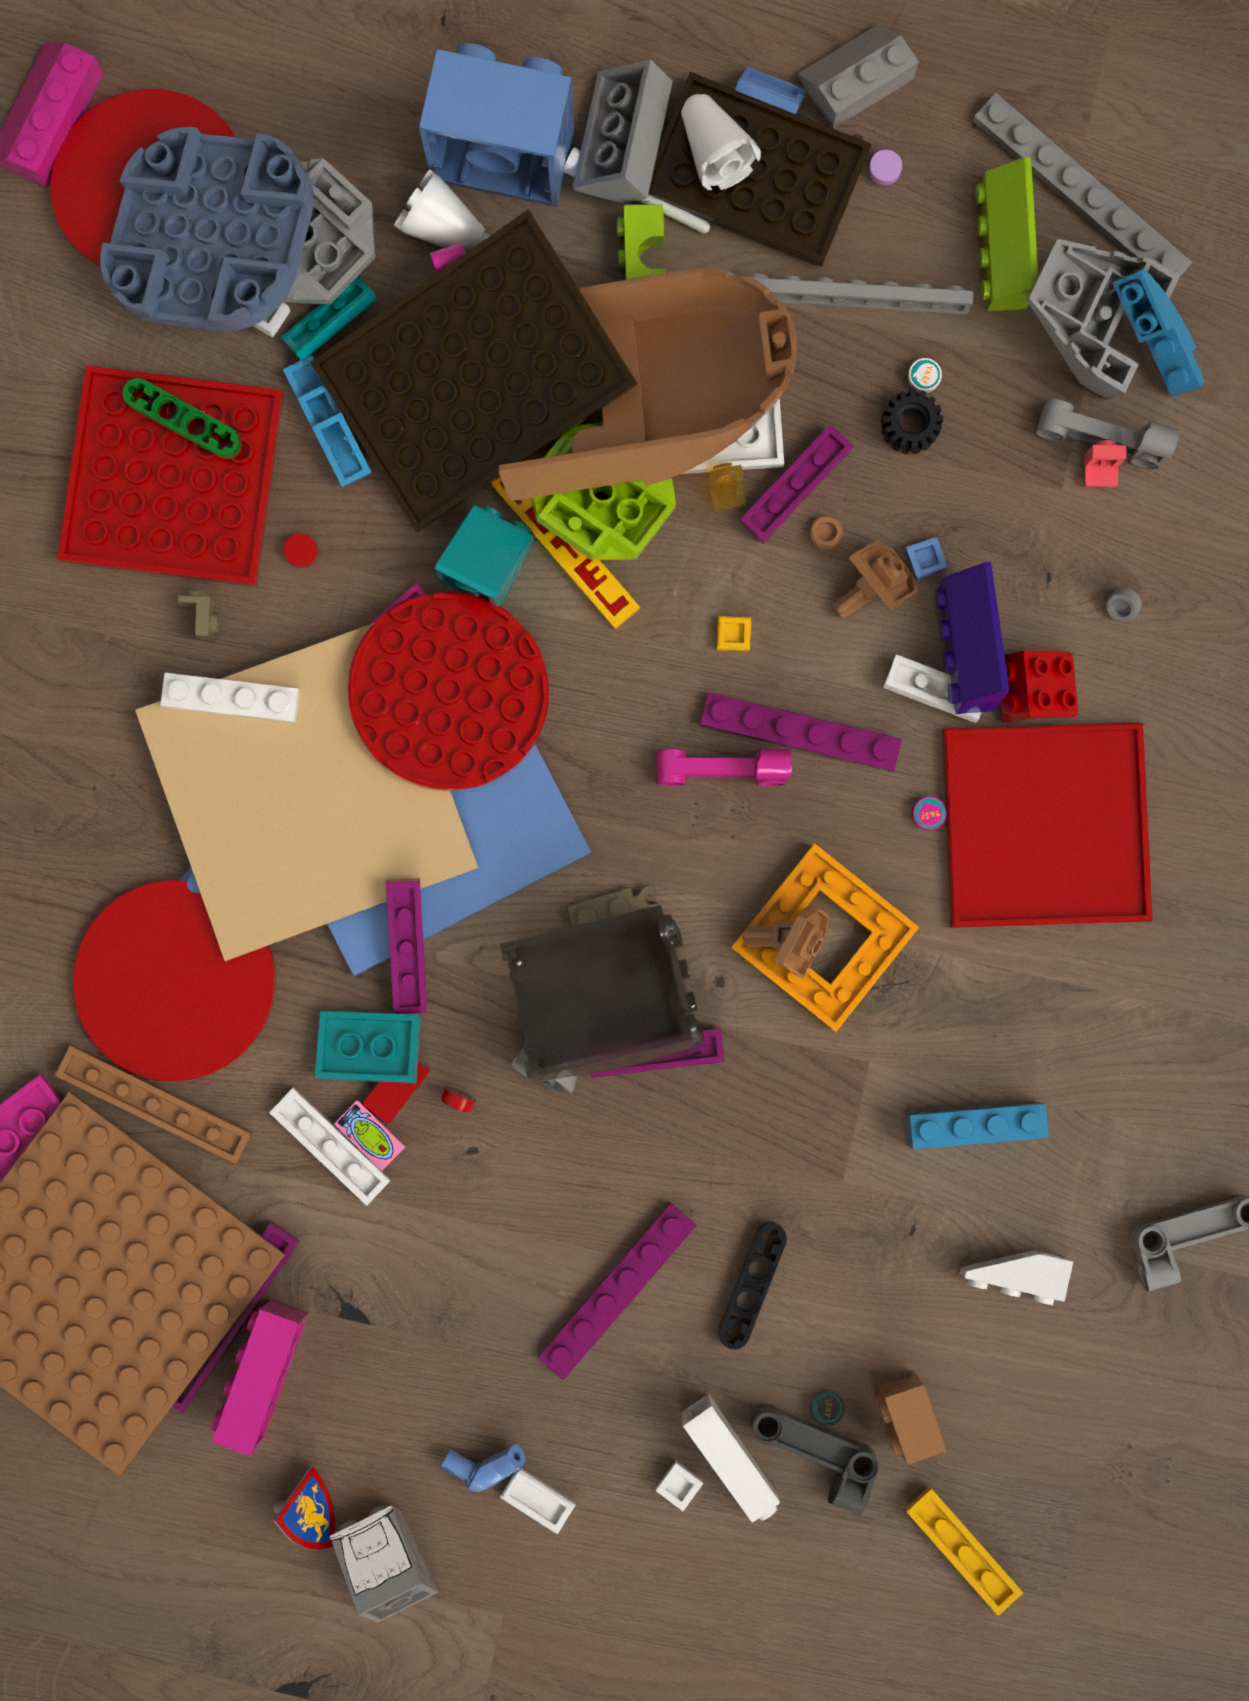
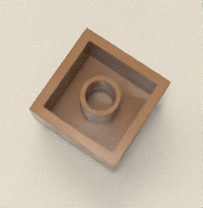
[874,1372,947,1465]

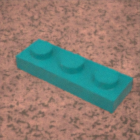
[281,276,377,361]

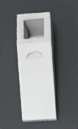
[959,1250,1073,1305]

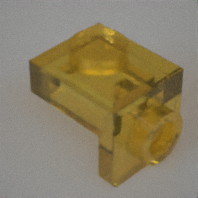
[707,463,746,513]

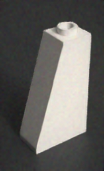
[681,1393,780,1523]

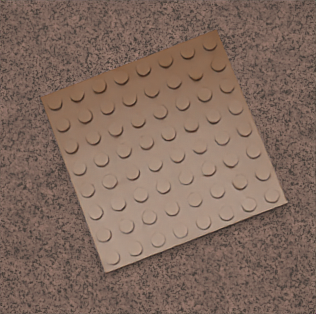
[0,1092,286,1477]

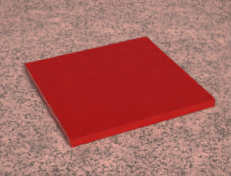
[943,723,1153,928]

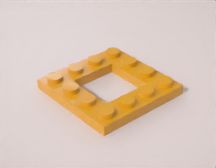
[731,843,919,1032]

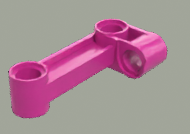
[656,749,791,786]

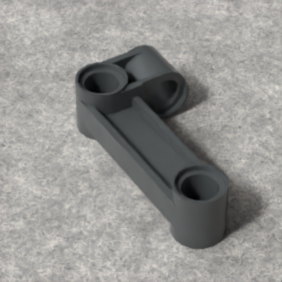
[751,1404,879,1516]

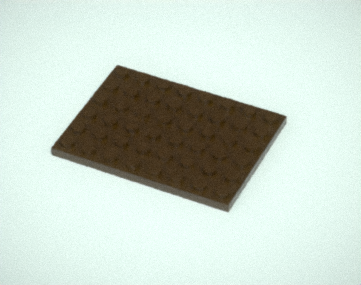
[310,210,638,532]

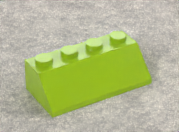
[975,157,1038,311]

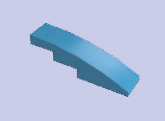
[283,355,372,488]

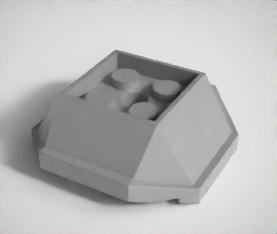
[283,158,376,305]

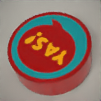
[441,1087,476,1113]

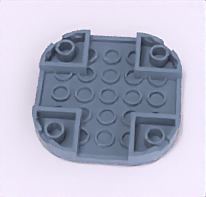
[100,127,314,332]

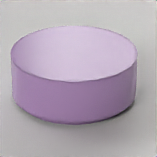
[869,150,903,186]

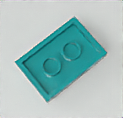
[315,1011,421,1084]

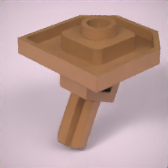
[834,540,917,619]
[743,904,829,979]

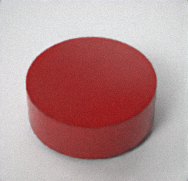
[284,533,318,568]

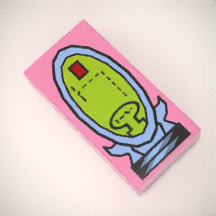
[334,1100,406,1171]

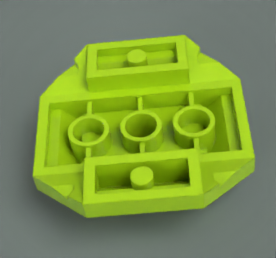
[531,420,676,560]

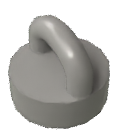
[1106,587,1142,622]

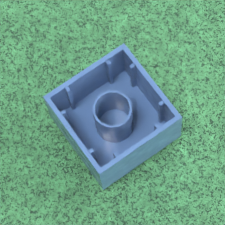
[419,43,574,207]

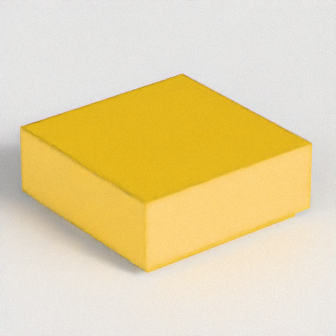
[716,616,751,652]

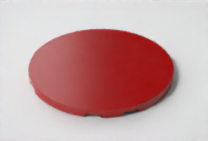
[51,89,235,269]
[348,592,549,791]
[73,880,276,1082]

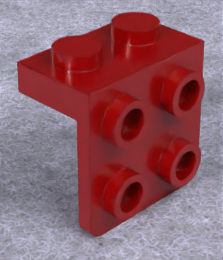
[1000,651,1078,723]

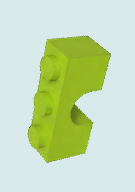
[617,204,665,280]

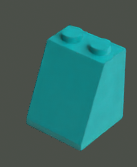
[434,505,535,607]

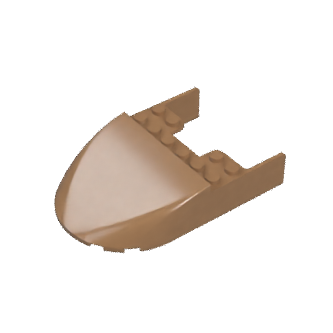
[498,268,797,501]

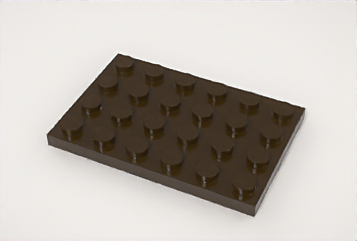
[648,72,872,267]

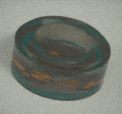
[810,1390,845,1426]

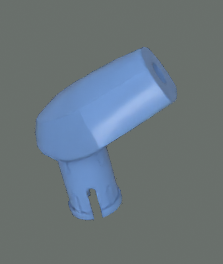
[440,1444,526,1492]

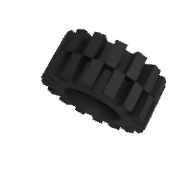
[881,389,943,454]

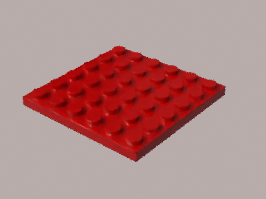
[57,365,284,587]

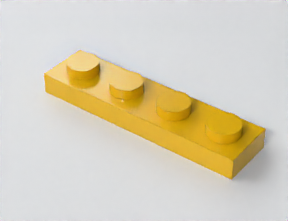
[905,1486,1023,1616]

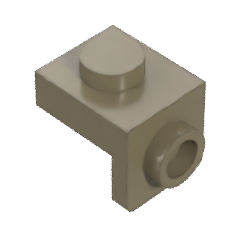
[177,590,221,642]

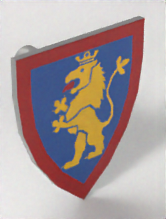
[273,1466,335,1550]

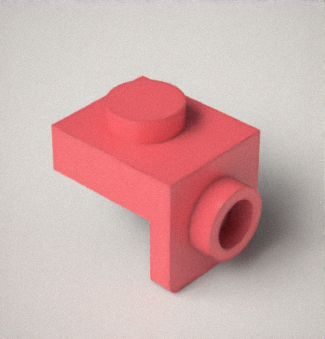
[1084,440,1126,488]

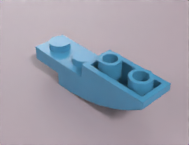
[1112,269,1205,397]

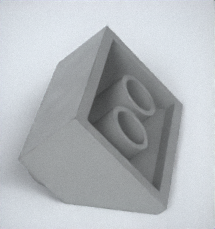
[797,23,919,129]

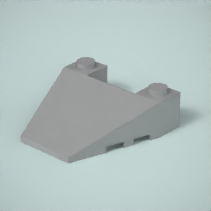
[1026,239,1180,400]

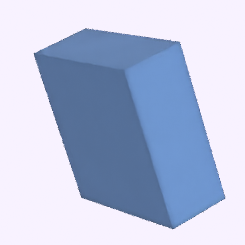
[904,537,948,580]

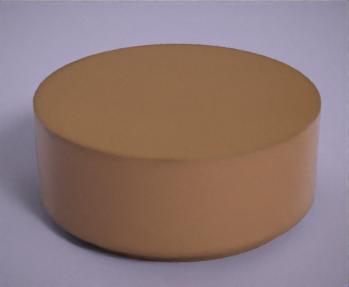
[809,516,843,550]

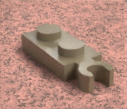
[567,886,661,939]

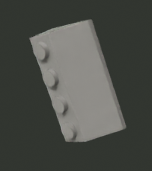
[572,59,673,203]

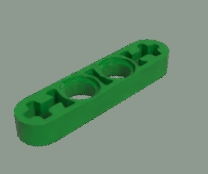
[123,378,242,460]

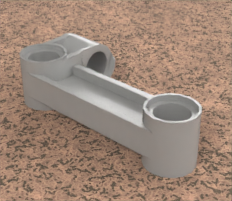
[1036,399,1180,470]
[1130,1195,1249,1292]

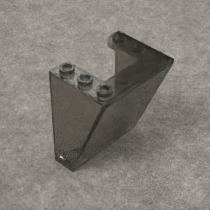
[500,905,705,1083]

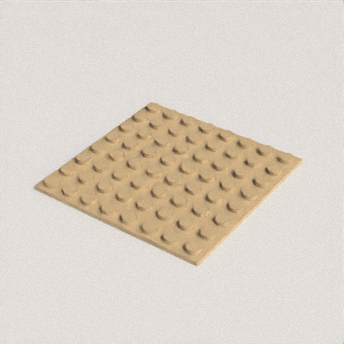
[135,622,478,961]

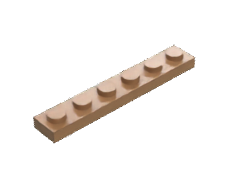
[55,1045,253,1164]

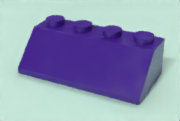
[935,562,1010,714]

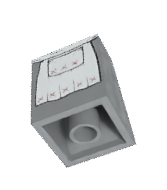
[330,1504,439,1623]

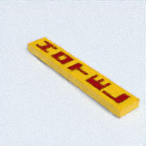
[490,478,640,630]

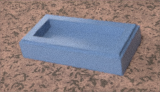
[735,67,806,114]

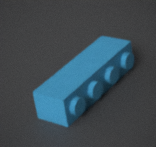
[905,1102,1049,1150]

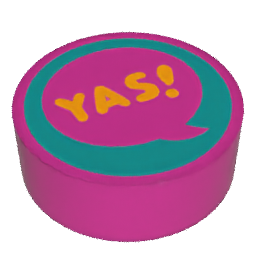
[912,797,947,831]

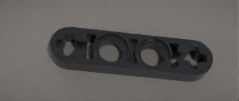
[718,1222,787,1350]

